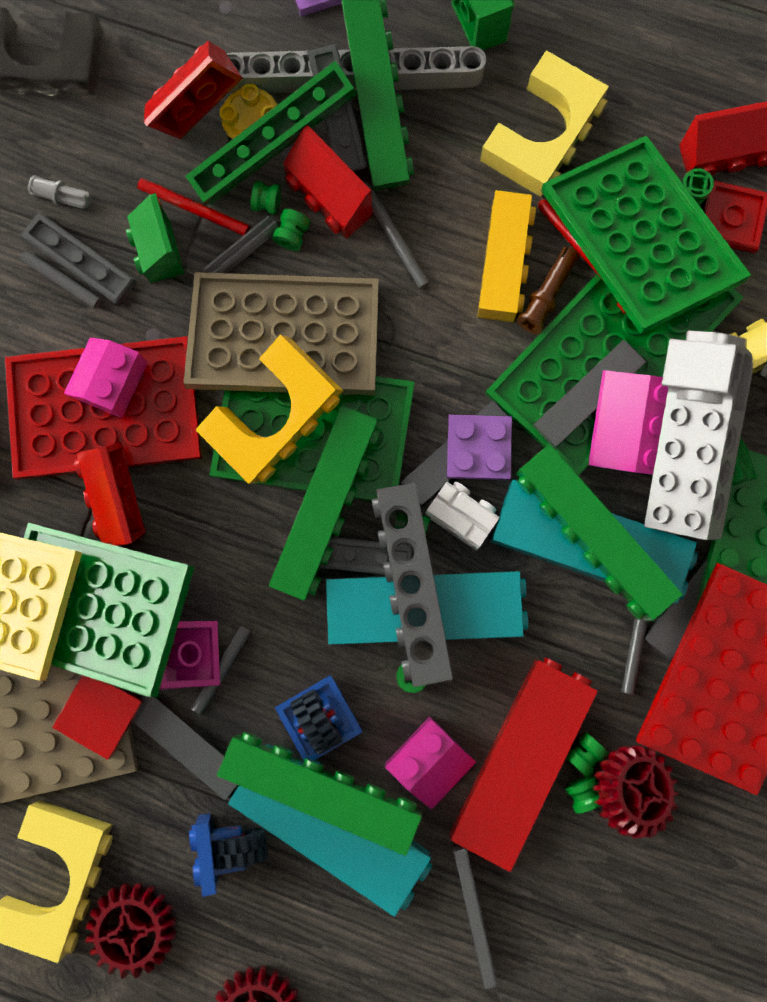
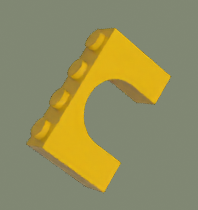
[195,335,344,484]

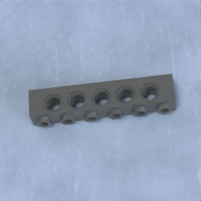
[372,483,453,687]

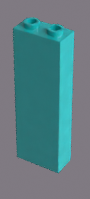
[490,480,698,604]
[326,571,528,644]
[228,743,432,917]

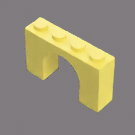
[480,50,609,197]
[0,800,113,963]

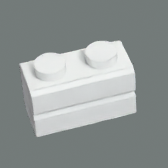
[425,482,500,551]

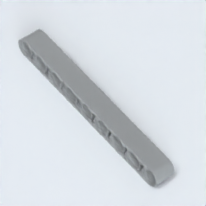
[227,46,486,93]

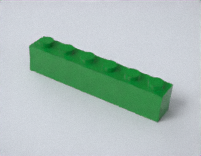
[341,0,414,191]
[185,60,357,205]
[269,405,381,601]
[516,444,683,621]
[216,732,421,856]

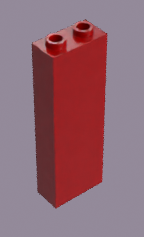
[449,657,598,872]

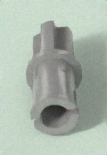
[28,175,90,209]

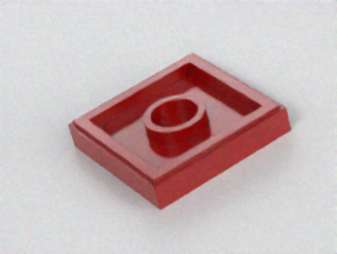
[703,180,767,253]
[52,675,144,760]

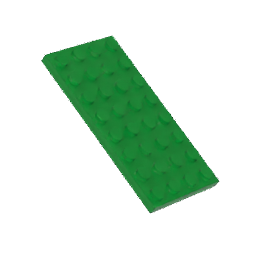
[485,274,744,476]

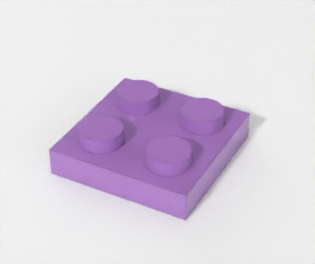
[447,415,512,481]

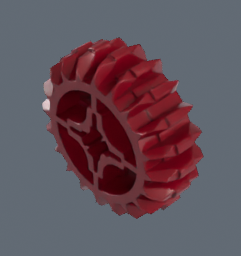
[592,745,680,839]
[85,882,177,979]
[215,965,301,1002]

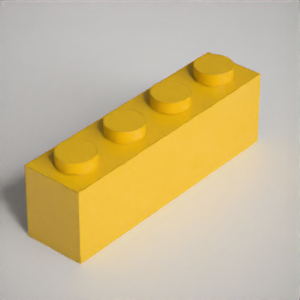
[477,190,536,322]

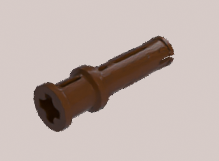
[517,246,580,334]

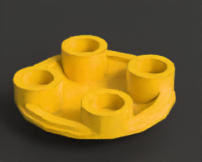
[219,83,277,139]

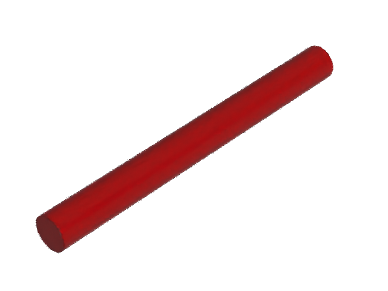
[137,178,250,236]

